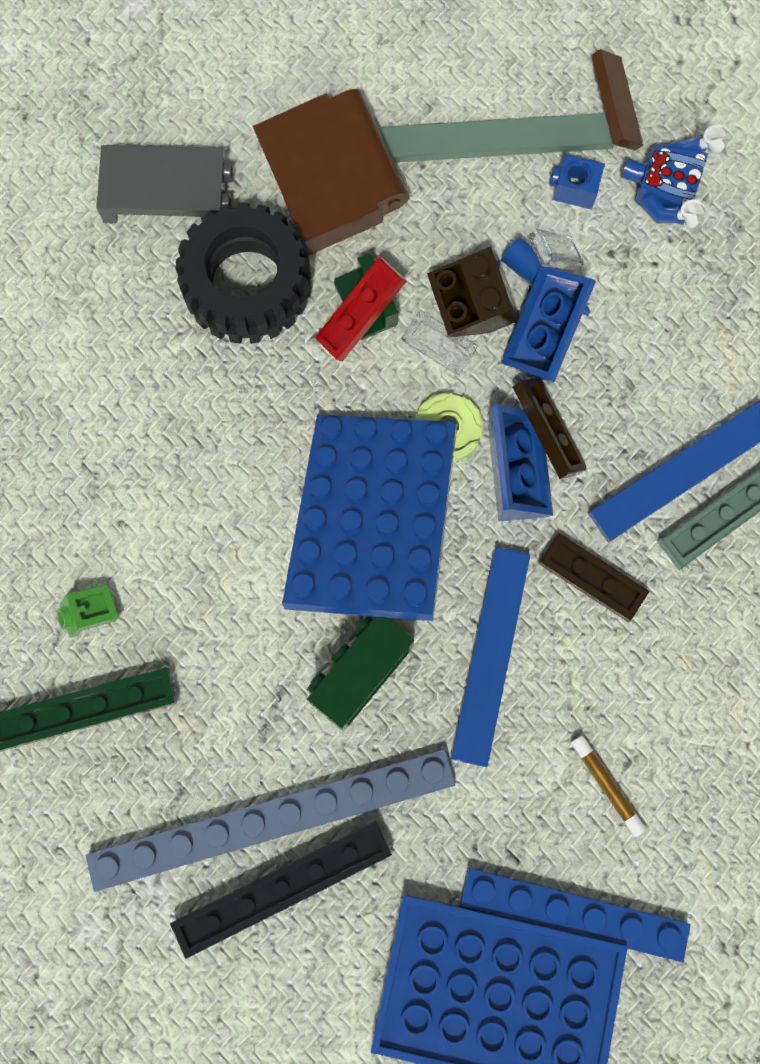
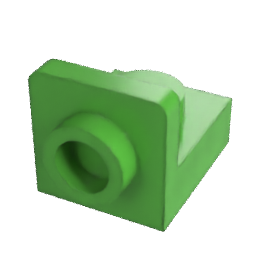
[57,584,119,638]

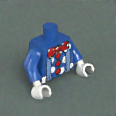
[621,125,726,228]

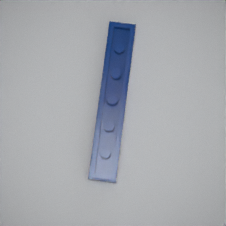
[588,401,760,543]
[451,547,531,768]

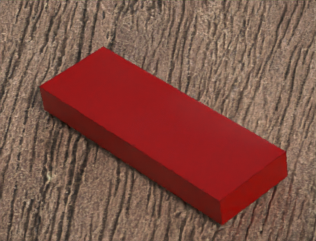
[315,257,407,362]

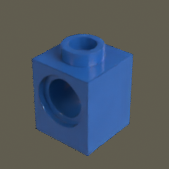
[550,154,605,210]

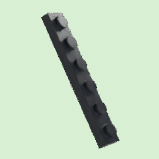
[170,820,392,959]

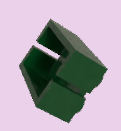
[307,616,415,732]

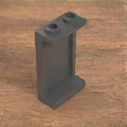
[96,145,233,223]

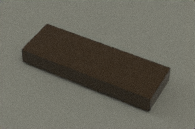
[512,378,587,479]
[538,533,650,623]

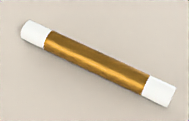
[571,735,647,837]

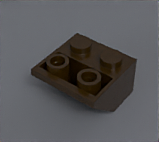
[427,246,520,338]

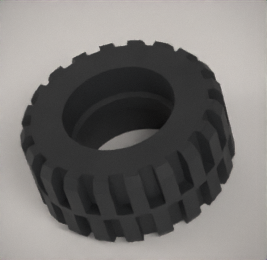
[175,202,312,344]

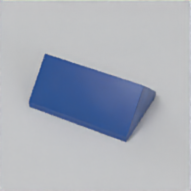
[501,266,596,383]
[487,404,553,522]

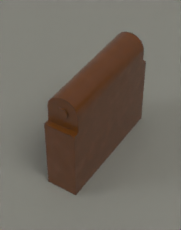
[252,89,410,255]

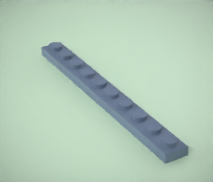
[85,749,455,892]

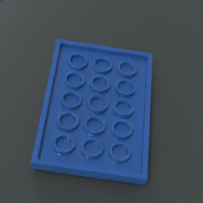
[282,414,457,621]
[370,894,628,1064]

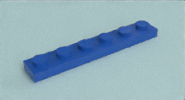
[460,867,691,963]

